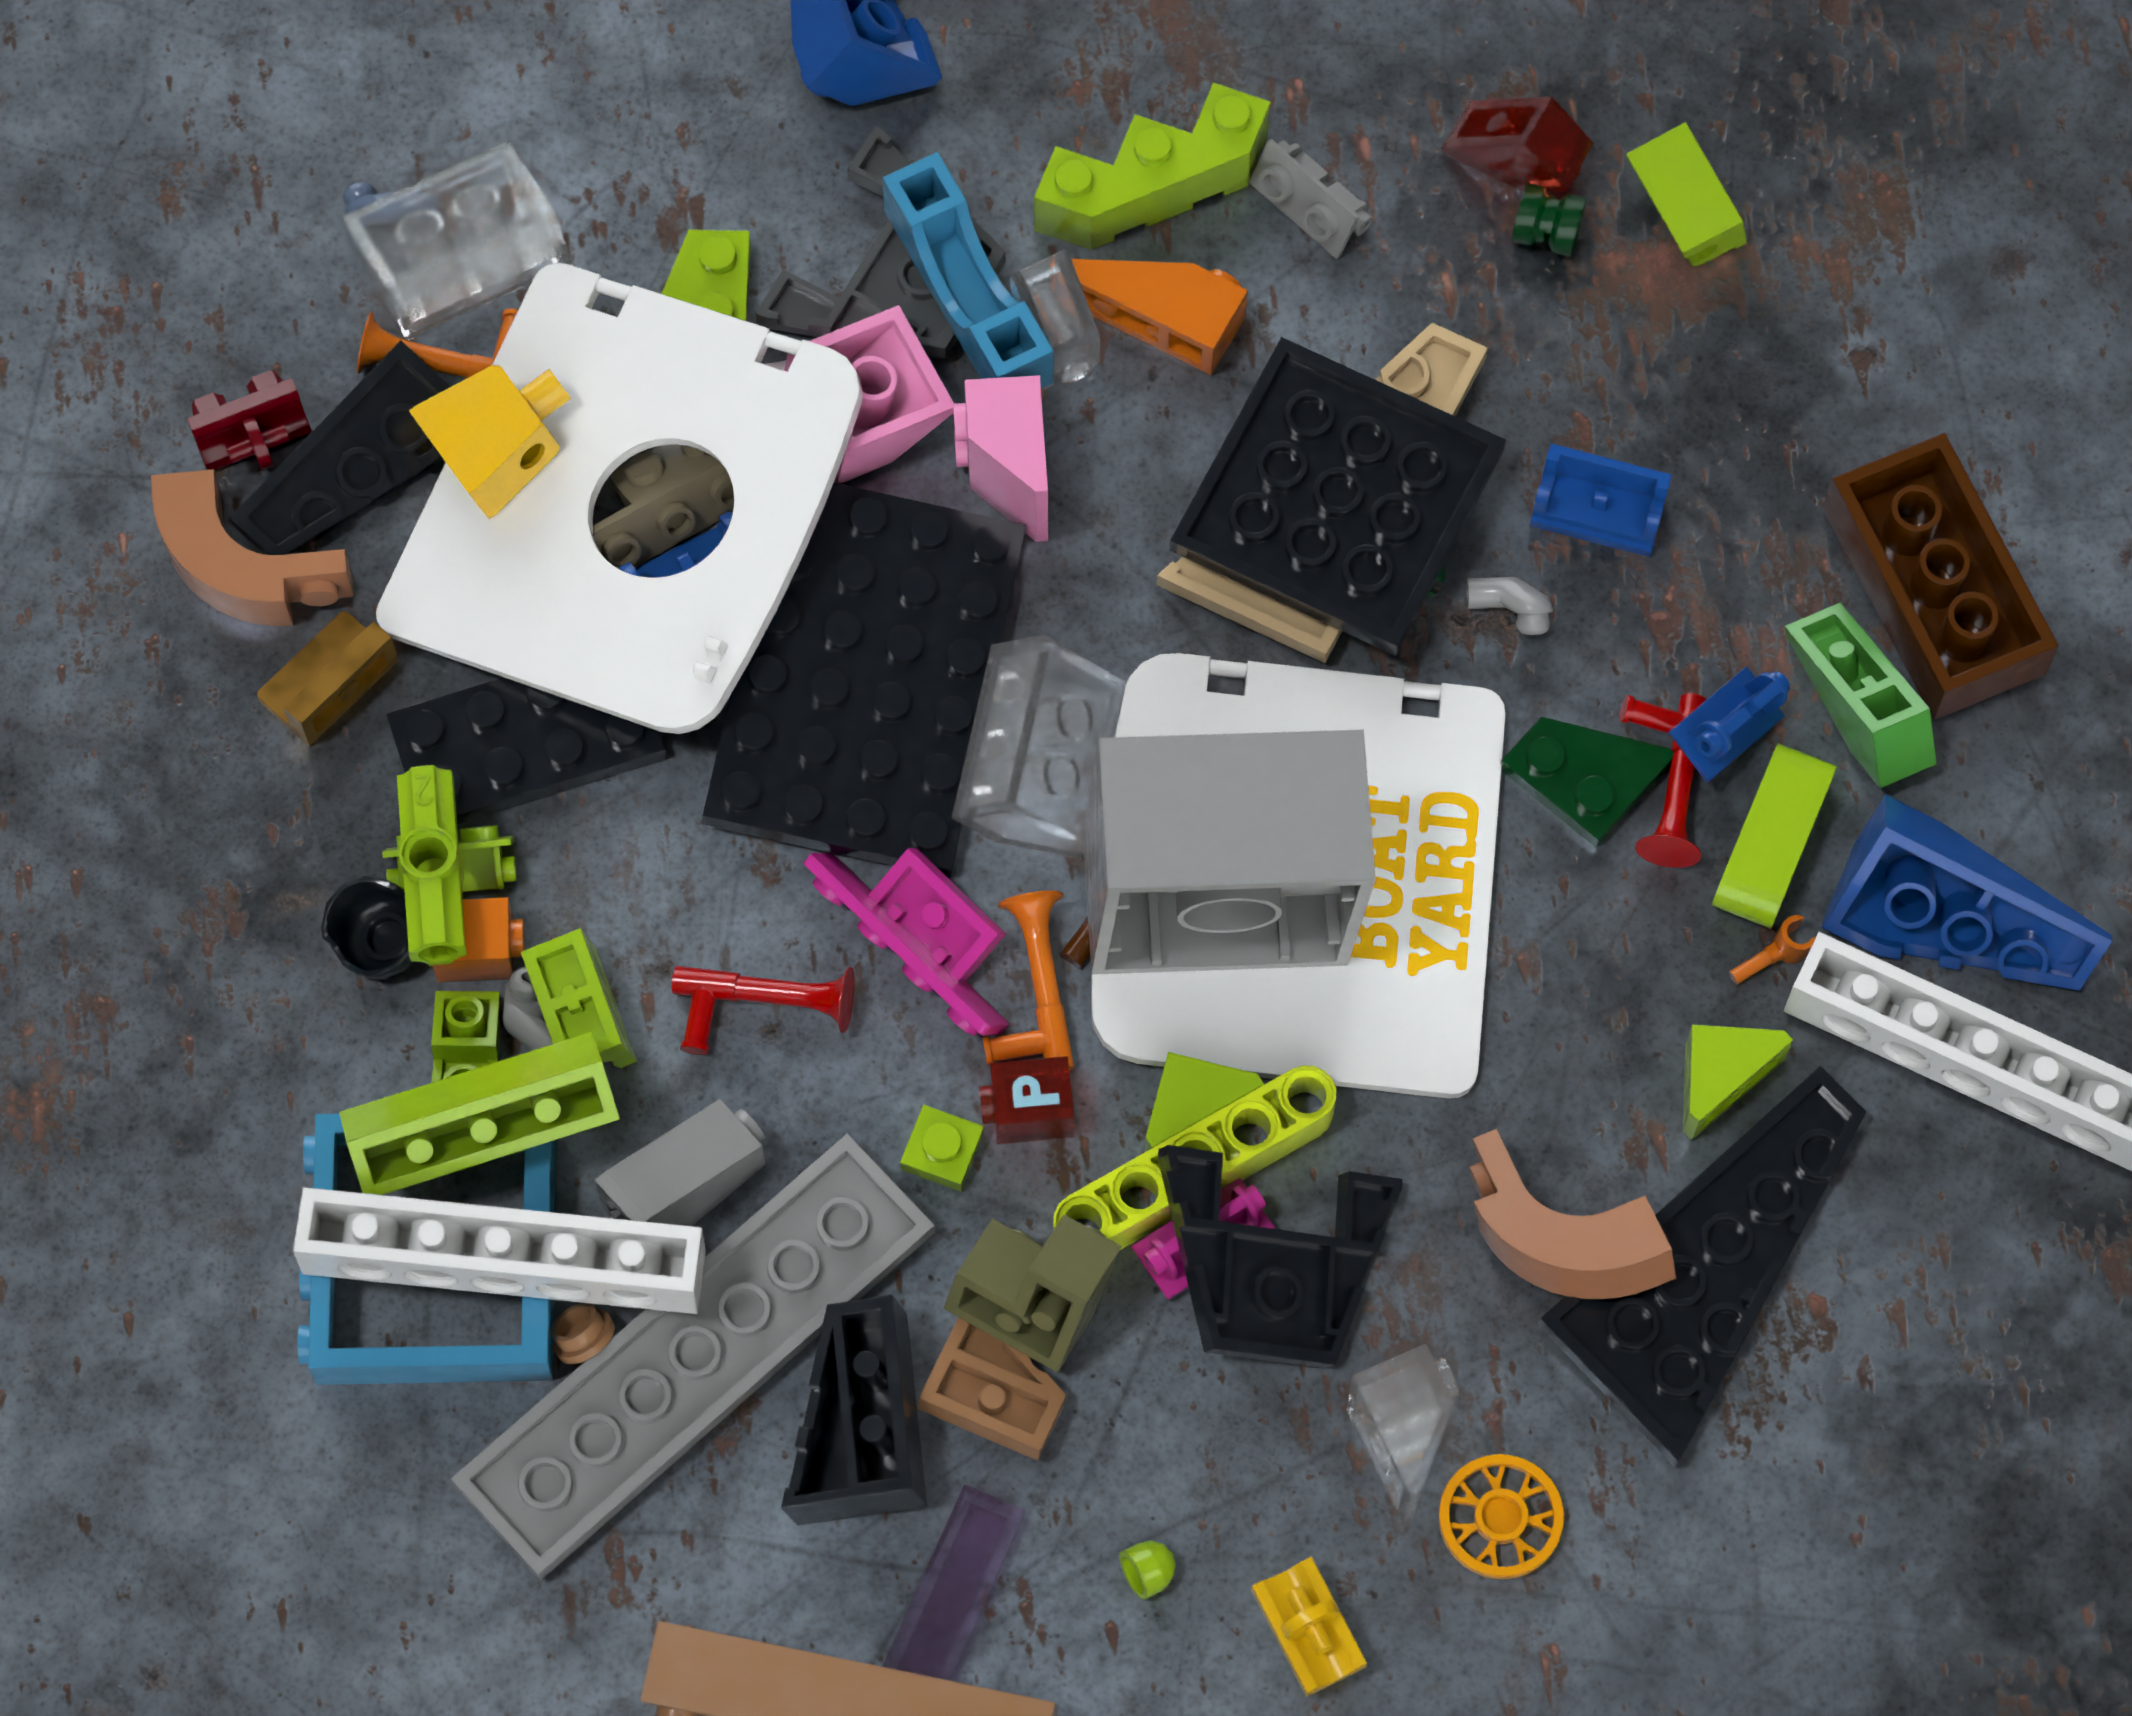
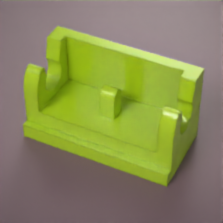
[1626,122,1747,267]
[521,928,637,1068]

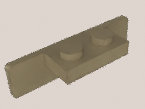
[593,445,734,569]

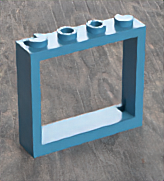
[297,1114,557,1385]

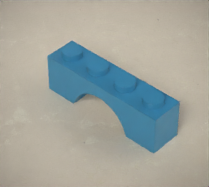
[883,152,1054,389]

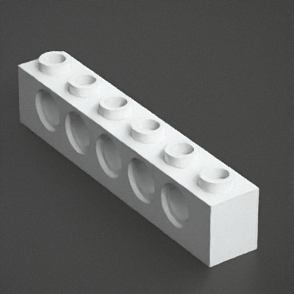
[1783,932,2132,1171]
[293,1187,706,1314]

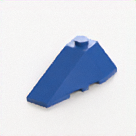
[791,0,942,106]
[1822,794,2113,991]

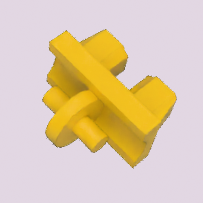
[1251,1556,1367,1697]

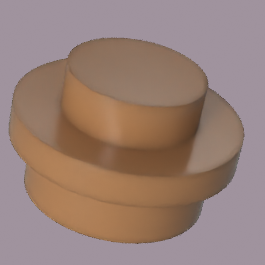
[550,1303,615,1364]

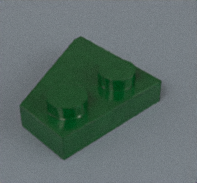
[1500,717,1674,847]

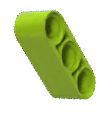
[1711,743,1837,929]

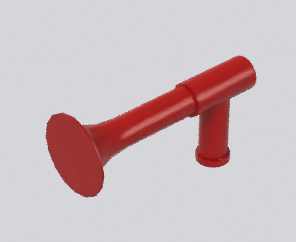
[1619,693,1707,868]
[672,966,855,1055]

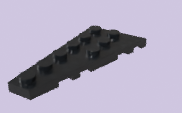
[1538,1066,1866,1468]

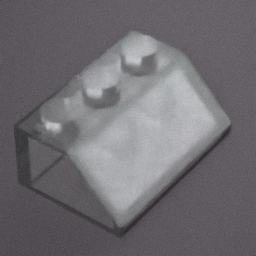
[342,141,572,340]
[952,634,1126,860]

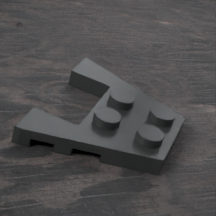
[755,126,1006,359]

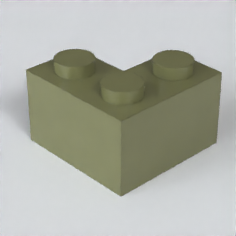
[943,1214,1122,1373]

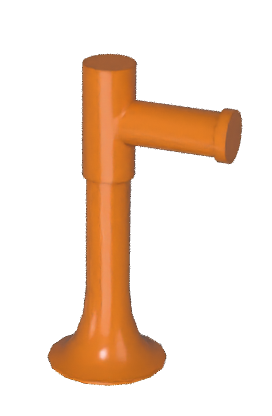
[357,308,518,378]
[982,890,1074,1074]

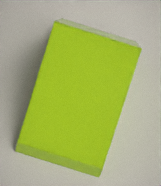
[1683,1025,1793,1141]
[1145,1052,1264,1152]

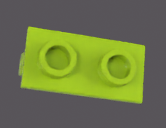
[382,825,517,892]

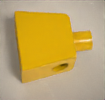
[409,365,571,519]

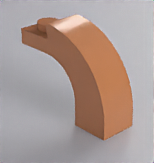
[151,469,354,626]
[1468,1129,1676,1299]

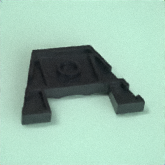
[1158,1145,1402,1368]

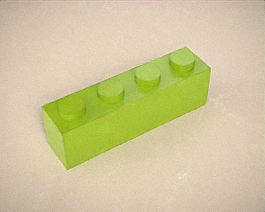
[339,1032,620,1195]

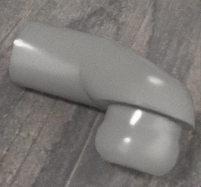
[1466,577,1553,635]

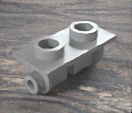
[1249,139,1374,259]

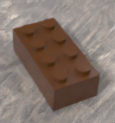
[1822,433,2059,721]

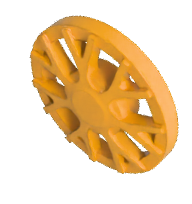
[1438,1454,1564,1579]

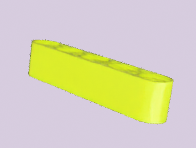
[1053,1065,1336,1250]

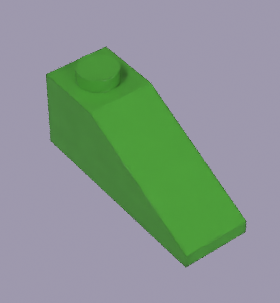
[1785,603,1937,789]

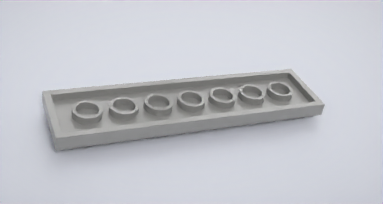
[451,1133,935,1581]

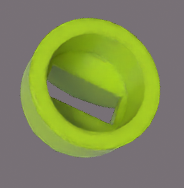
[1119,1540,1176,1600]

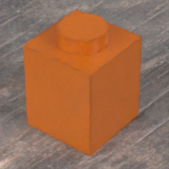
[432,897,526,982]

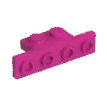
[803,848,1009,1036]

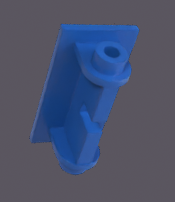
[1668,666,1790,782]

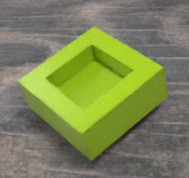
[900,1104,984,1192]

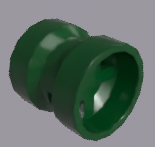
[1511,182,1587,257]

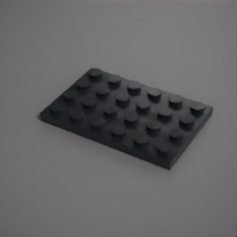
[701,483,1026,878]

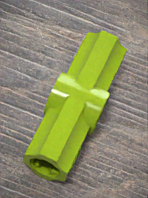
[397,765,467,966]

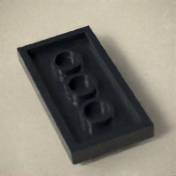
[386,677,667,825]

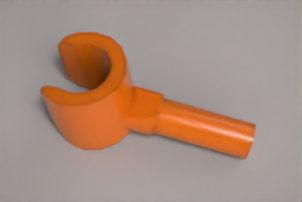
[1729,915,1817,985]

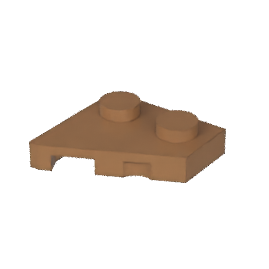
[917,1317,1066,1461]

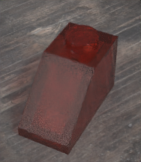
[1441,96,1594,192]

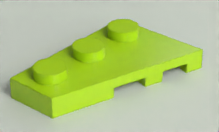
[662,230,751,321]

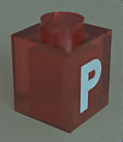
[979,1056,1074,1145]

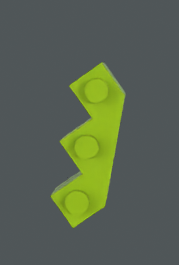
[1034,82,1271,250]

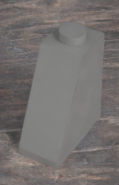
[595,1099,766,1227]

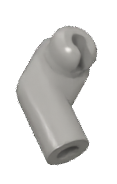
[503,967,553,1051]

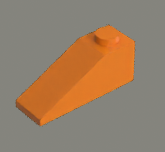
[1050,258,1248,375]

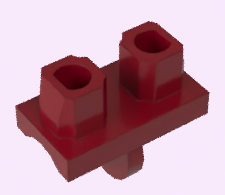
[187,370,312,471]

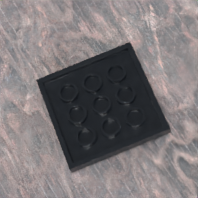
[1169,337,1506,656]

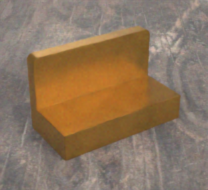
[257,611,399,746]

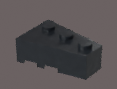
[781,1295,927,1525]

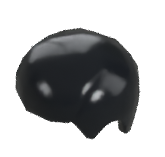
[321,876,413,980]

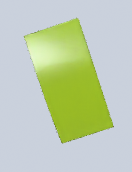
[431,991,501,1083]

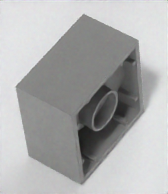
[1083,730,1376,974]

